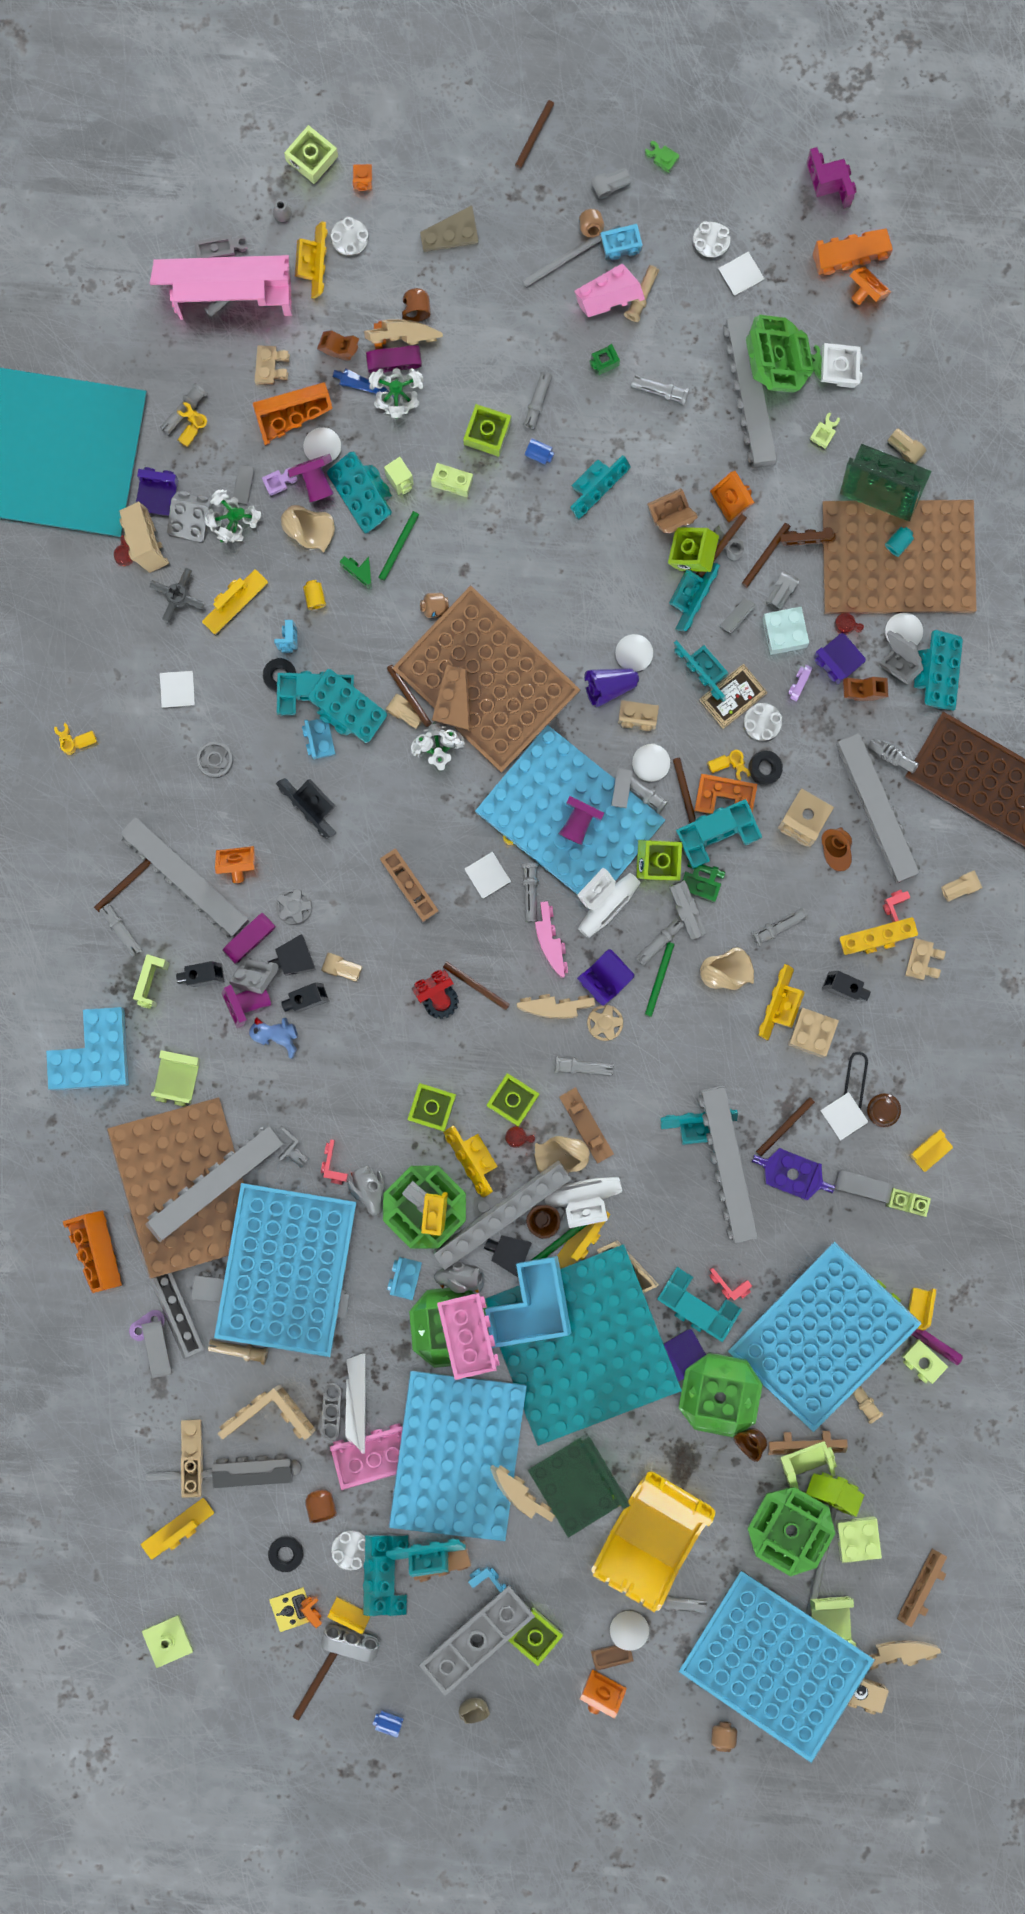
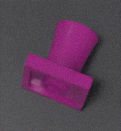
[287,454,334,502]
[558,796,605,846]
[221,985,271,1028]

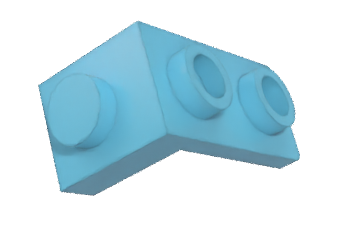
[468,1566,507,1593]

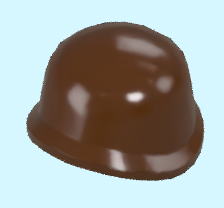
[867,1093,901,1127]
[526,1205,560,1239]
[734,1428,767,1462]

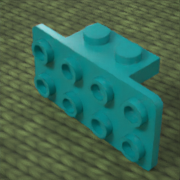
[327,451,392,533]
[914,630,963,711]
[308,669,387,743]

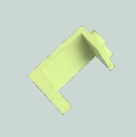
[151,1050,200,1107]
[780,1441,837,1489]
[810,1596,856,1646]

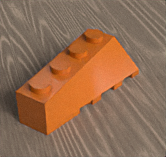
[813,228,893,275]
[253,382,333,445]
[62,1210,122,1293]

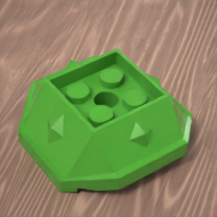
[746,315,814,392]
[383,1166,466,1249]
[409,1288,489,1368]
[679,1352,763,1437]
[747,1487,836,1576]

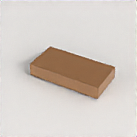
[591,1645,634,1671]

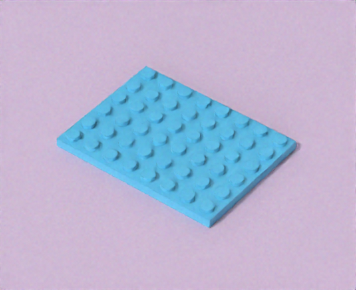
[475,725,666,894]
[214,1183,357,1357]
[728,1242,921,1432]
[389,1371,526,1541]
[679,1571,875,1763]

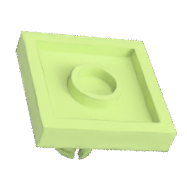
[142,1615,194,1668]

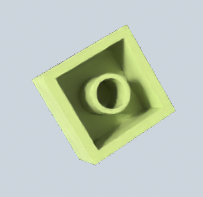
[284,125,338,184]
[835,1516,882,1563]

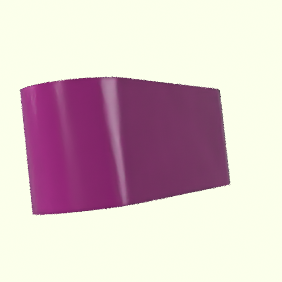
[366,345,422,373]
[222,913,276,964]

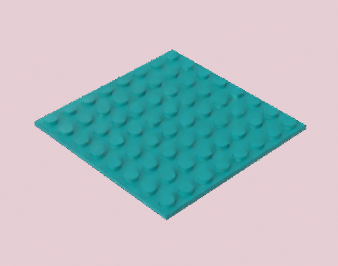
[0,368,147,537]
[485,1244,682,1446]

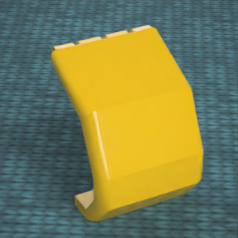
[591,1472,715,1612]

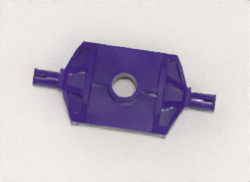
[752,1148,835,1200]

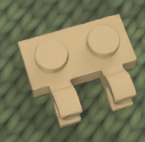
[255,345,290,385]
[905,938,946,980]

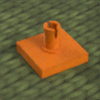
[849,266,891,305]
[710,470,755,523]
[215,846,255,883]
[580,1669,627,1718]

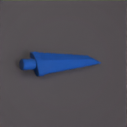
[332,368,394,398]

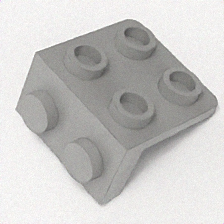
[167,491,213,542]
[880,631,924,684]

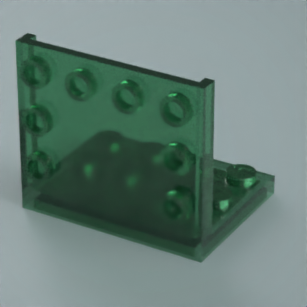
[840,444,932,522]
[528,1433,630,1538]

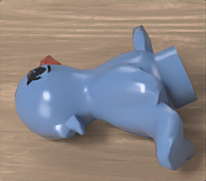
[249,1017,298,1059]

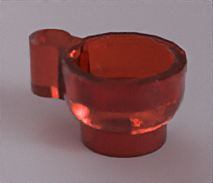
[113,535,133,566]
[834,613,864,635]
[505,1127,535,1148]

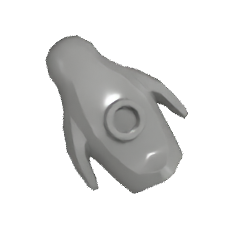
[348,1166,384,1216]
[434,1262,484,1293]

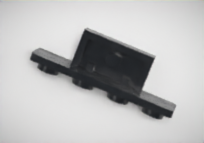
[276,778,336,839]

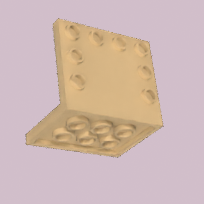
[218,1384,316,1440]

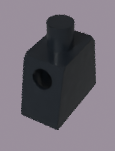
[267,934,316,976]
[176,961,225,987]
[822,971,871,1001]
[281,983,330,1012]
[484,1235,532,1277]

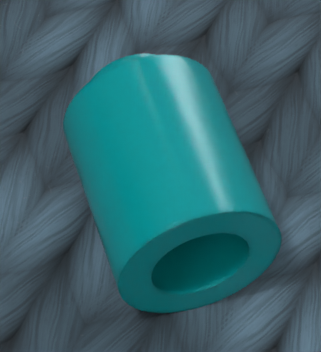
[885,527,914,557]

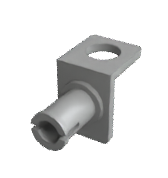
[278,1125,308,1167]

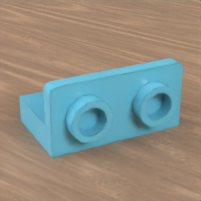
[600,224,643,260]
[274,620,298,653]
[302,719,336,760]
[387,1257,422,1300]

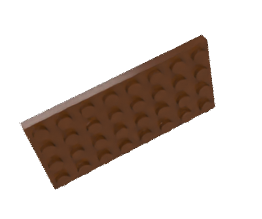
[905,711,1025,847]

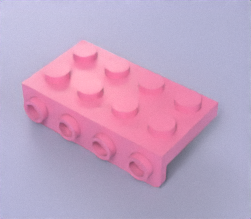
[437,1293,500,1380]
[330,1423,402,1490]

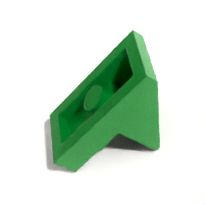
[339,556,372,589]

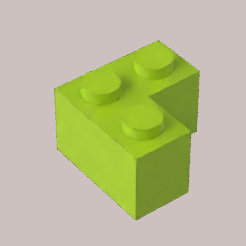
[806,1472,865,1517]

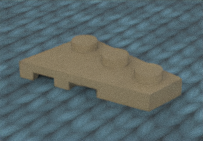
[420,205,478,252]

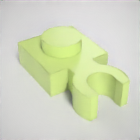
[810,412,840,449]

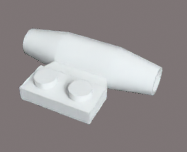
[577,868,640,938]
[545,1177,622,1228]

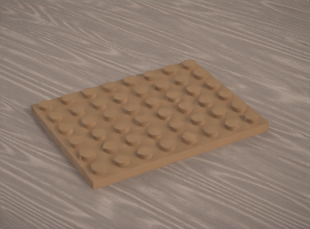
[822,500,976,614]
[392,585,581,773]
[107,1097,244,1279]

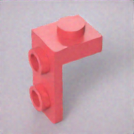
[883,890,910,923]
[321,1139,349,1185]
[709,1268,752,1301]

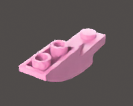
[535,901,568,978]

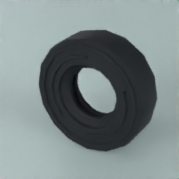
[263,658,296,692]
[748,750,783,785]
[268,1537,303,1572]

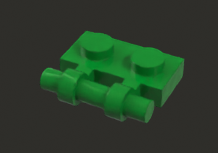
[682,862,725,902]

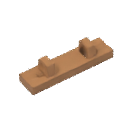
[380,848,439,922]
[559,1087,614,1164]
[768,1431,848,1455]
[897,1548,947,1627]

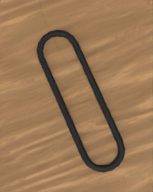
[844,1052,868,1110]

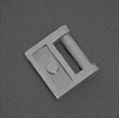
[229,956,278,994]

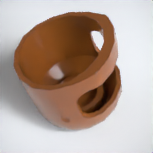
[402,288,431,322]
[305,1490,337,1524]

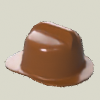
[821,827,852,871]

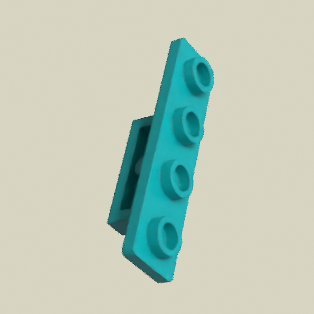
[570,455,631,519]
[669,563,720,631]
[674,640,729,702]
[660,1109,738,1145]
[386,1539,466,1577]

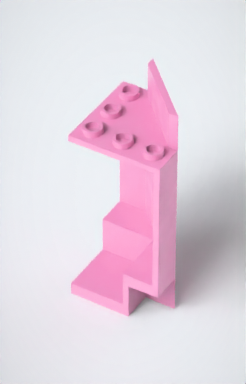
[150,255,292,320]

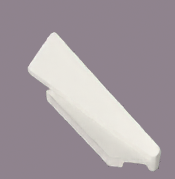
[345,1354,366,1454]

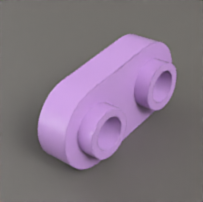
[788,665,813,702]
[129,1310,165,1341]

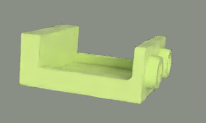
[133,954,170,1009]

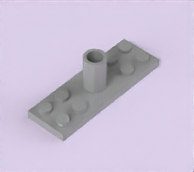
[419,1585,535,1696]

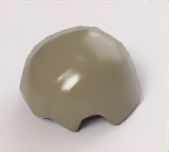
[458,1697,490,1724]

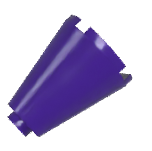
[584,669,639,708]

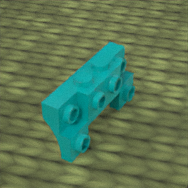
[277,671,354,715]
[676,799,762,869]
[657,1267,743,1343]
[363,1535,409,1616]

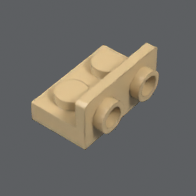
[618,700,659,731]

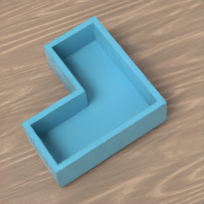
[46,1007,129,1091]
[485,1256,572,1348]

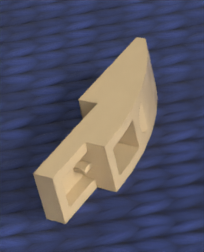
[364,319,443,345]
[517,994,595,1019]
[181,1419,203,1498]
[490,1465,555,1522]
[869,1640,941,1670]

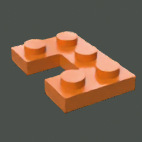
[694,774,758,815]

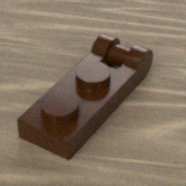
[781,527,836,546]

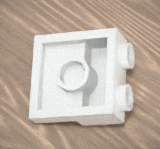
[821,343,863,388]

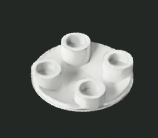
[331,217,368,255]
[693,221,730,257]
[303,427,341,463]
[885,613,923,646]
[615,634,653,672]
[744,703,782,741]
[632,744,670,782]
[331,1531,365,1571]
[610,1611,649,1651]

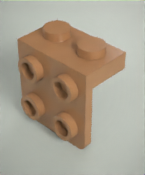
[647,488,698,533]

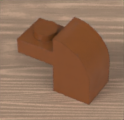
[317,330,359,361]
[843,677,888,701]

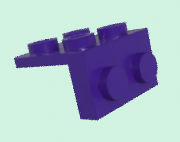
[136,467,178,517]
[814,633,866,685]
[577,949,635,1006]
[663,1329,706,1382]

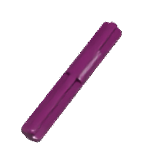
[911,1329,963,1365]

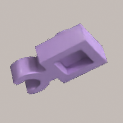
[262,467,298,496]

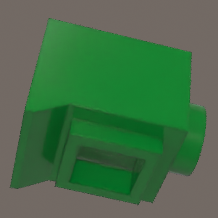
[590,344,620,375]

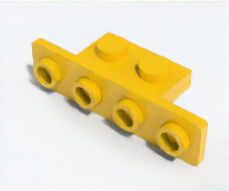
[295,221,328,299]
[202,569,268,635]
[839,917,918,955]
[759,964,805,1040]
[443,1125,498,1197]
[557,1211,610,1269]
[141,1498,214,1560]

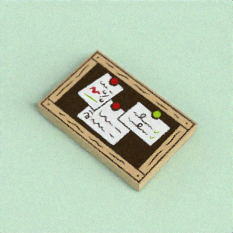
[699,664,768,729]

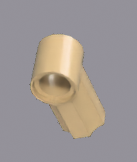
[887,428,927,466]
[385,693,422,729]
[941,870,983,902]
[321,953,362,982]

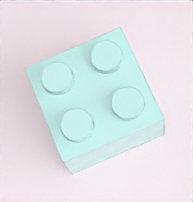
[762,606,809,655]

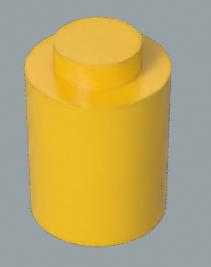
[303,580,326,610]

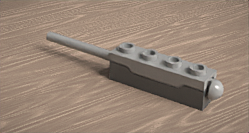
[146,1454,301,1488]

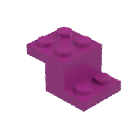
[806,147,857,209]

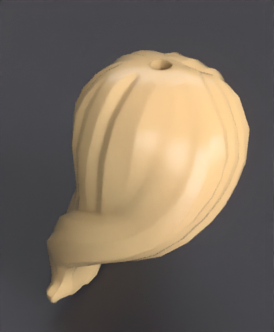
[281,505,335,552]
[700,947,754,990]
[534,1136,590,1173]

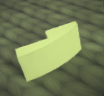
[886,1188,931,1217]

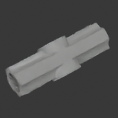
[670,880,706,940]

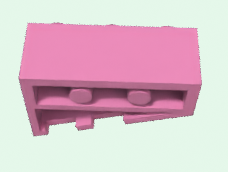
[574,263,645,317]

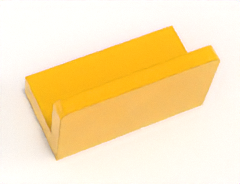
[909,1129,953,1172]
[421,1192,448,1236]
[908,1288,937,1331]
[327,1596,371,1634]

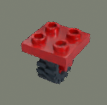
[411,969,459,1019]

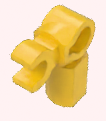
[177,402,207,448]
[54,723,97,755]
[707,749,750,780]

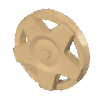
[587,1005,623,1041]

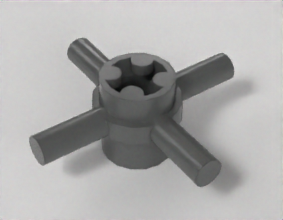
[150,568,205,622]

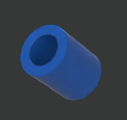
[525,438,555,465]
[373,1711,404,1738]

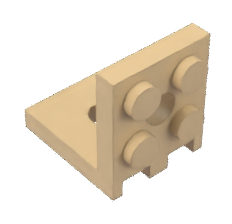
[778,788,834,847]

